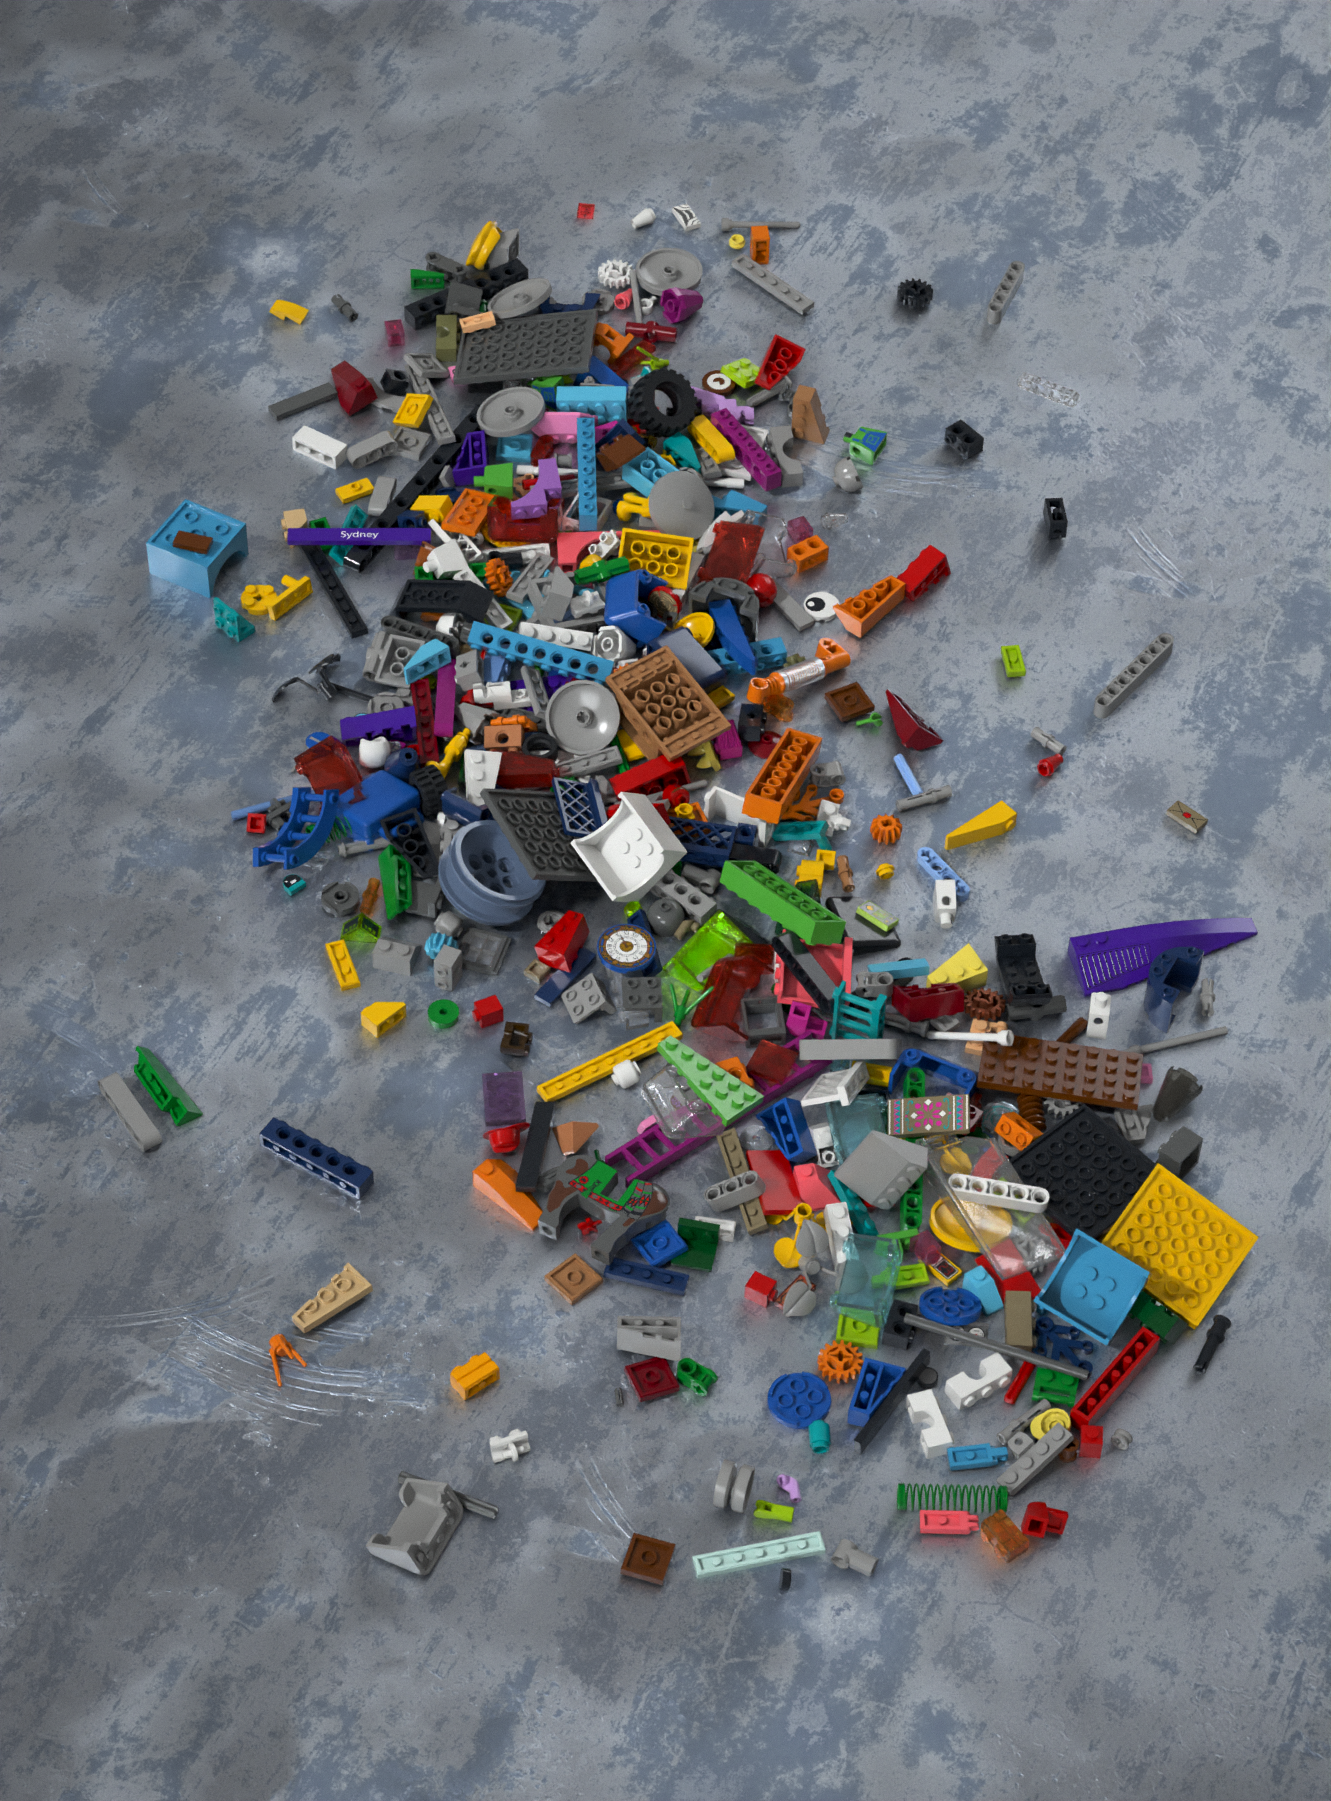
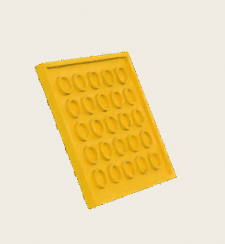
[1101,1163,1259,1330]

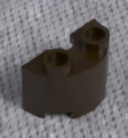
[500,1021,533,1057]

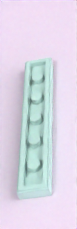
[692,1531,826,1579]

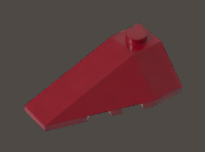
[331,360,378,416]
[885,689,943,751]

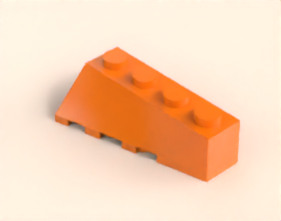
[833,575,905,638]

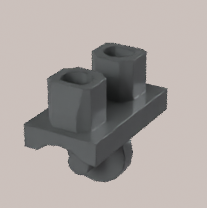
[266,798,291,831]

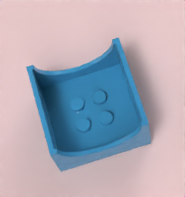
[146,499,249,598]
[1034,1229,1152,1346]

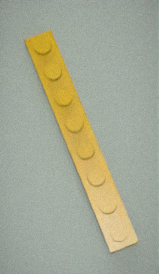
[537,1021,683,1102]

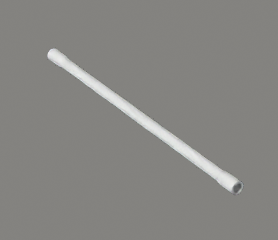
[517,465,744,489]

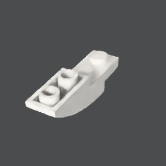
[696,510,746,555]

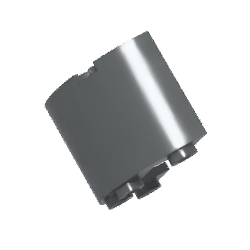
[688,578,759,643]

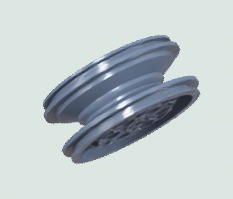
[438,820,546,926]

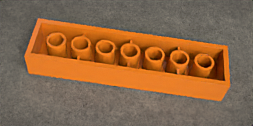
[742,727,823,824]

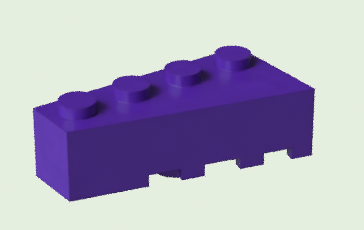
[340,706,417,747]

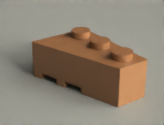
[791,385,830,444]

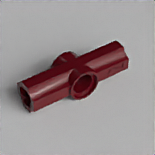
[625,321,677,343]

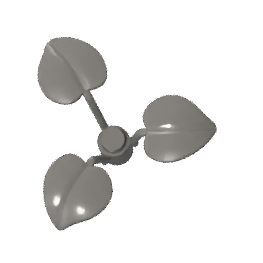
[783,1219,868,1316]

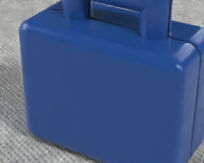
[335,770,424,851]

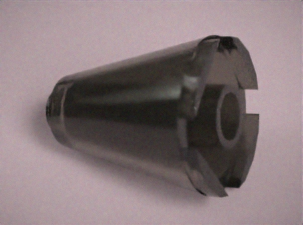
[1152,1066,1203,1123]

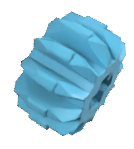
[424,932,459,959]

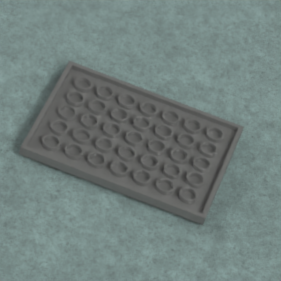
[453,309,598,385]

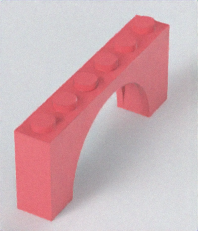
[557,530,661,573]

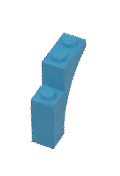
[712,489,768,529]

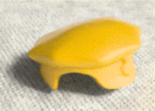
[466,221,502,271]

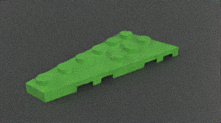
[657,1035,764,1127]

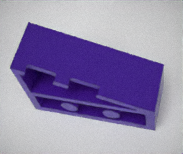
[452,430,489,487]

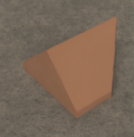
[552,1121,599,1156]

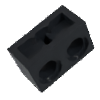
[944,420,984,459]
[882,1299,921,1350]

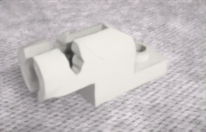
[473,681,531,710]

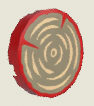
[648,586,682,620]

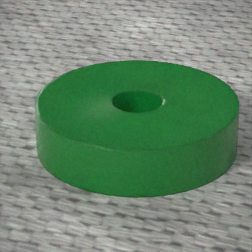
[428,999,459,1029]

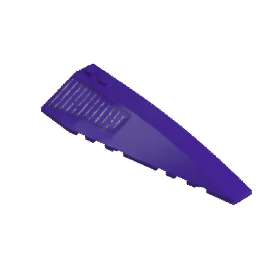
[1067,918,1258,997]

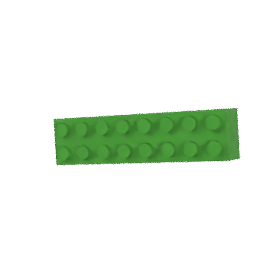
[720,860,846,946]

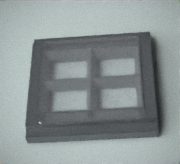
[458,927,512,975]

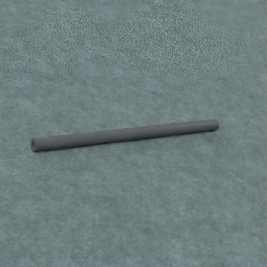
[903,1313,1089,1381]

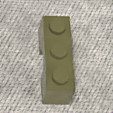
[436,315,460,362]

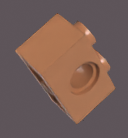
[484,724,525,754]

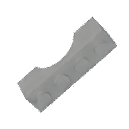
[767,425,803,488]

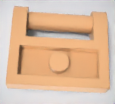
[965,1018,1008,1056]

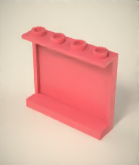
[774,929,853,1008]

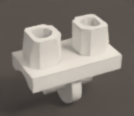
[588,529,621,560]
[569,590,605,619]
[489,1429,531,1463]

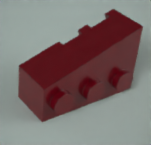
[893,983,964,1022]

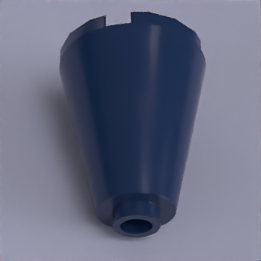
[384,747,421,784]

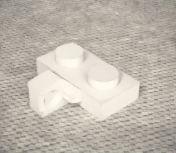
[816,799,851,840]

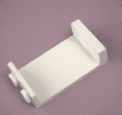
[703,786,774,848]

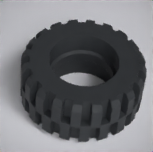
[629,368,698,438]

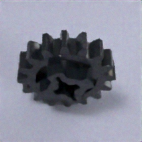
[897,278,933,308]

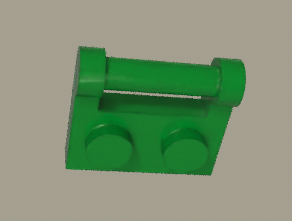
[1032,1367,1079,1408]

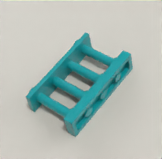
[829,980,887,1060]

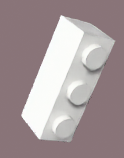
[292,425,347,469]
[823,1202,858,1271]

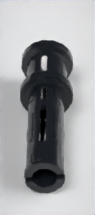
[1193,1315,1232,1374]

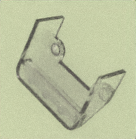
[641,1063,725,1139]

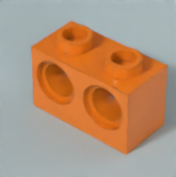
[787,535,829,573]

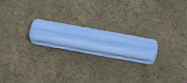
[894,754,923,795]

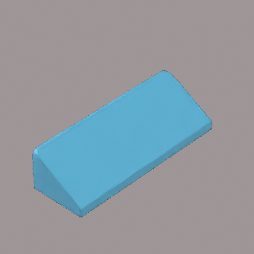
[867,958,930,979]

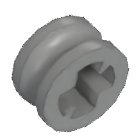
[1111,1429,1133,1450]

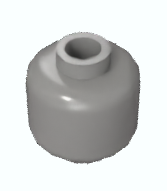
[434,911,464,939]

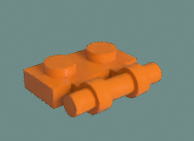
[490,714,537,733]

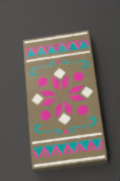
[888,1094,970,1138]

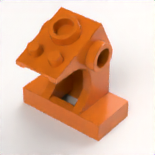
[593,322,634,366]

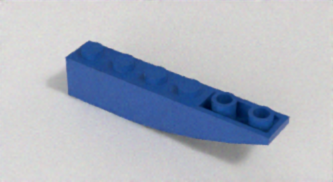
[708,599,758,675]

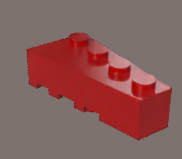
[608,755,691,801]

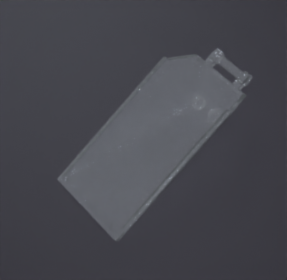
[915,1134,1066,1281]

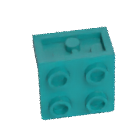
[213,597,256,642]

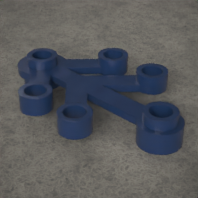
[1034,1316,1094,1379]

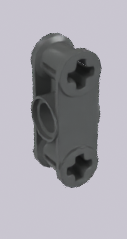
[426,252,468,283]

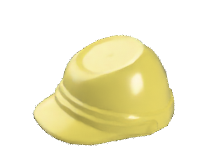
[1030,1408,1071,1440]

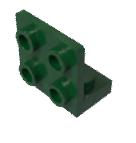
[671,1217,720,1272]

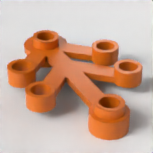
[781,784,844,822]

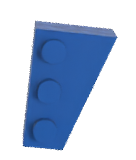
[755,1097,817,1163]

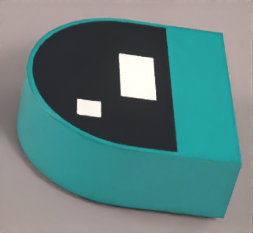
[283,874,306,896]

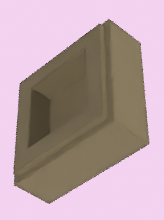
[523,959,551,984]

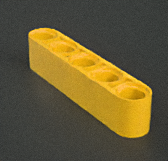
[687,415,735,464]

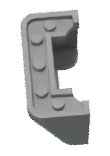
[366,1478,463,1575]

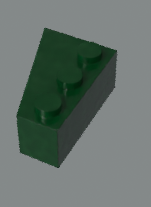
[1128,1290,1189,1345]

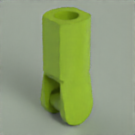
[753,1500,794,1523]

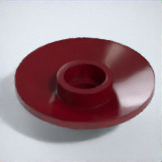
[748,730,782,759]

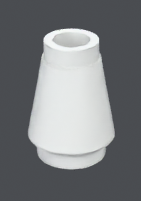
[631,208,656,229]

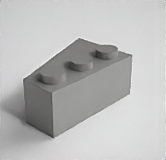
[617,1316,681,1361]

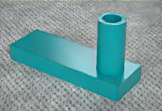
[772,820,832,851]

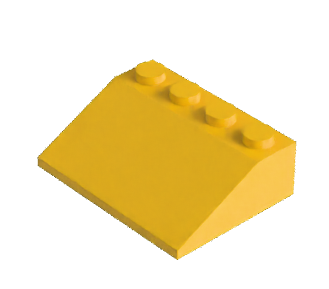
[618,528,694,590]

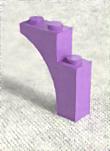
[511,458,562,520]

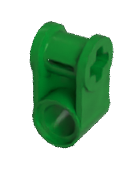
[676,1358,718,1396]

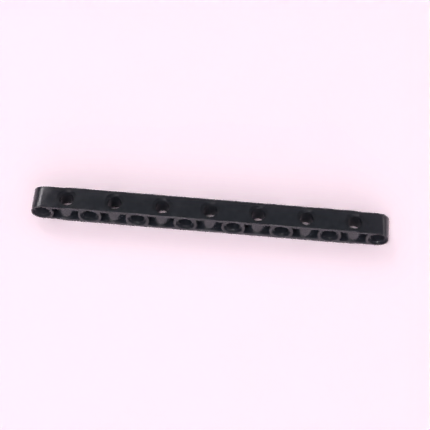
[343,404,482,573]

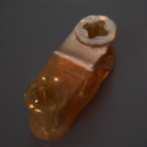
[751,694,794,723]

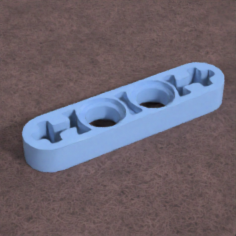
[917,847,970,902]

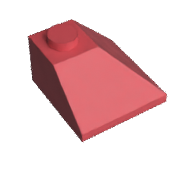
[793,1163,841,1211]

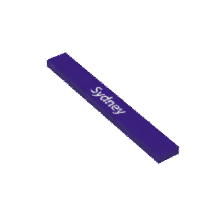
[287,528,431,545]

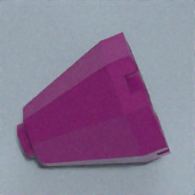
[660,287,703,324]

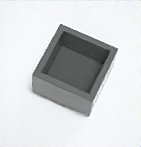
[1155,1126,1203,1180]

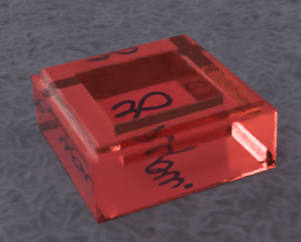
[577,203,595,219]

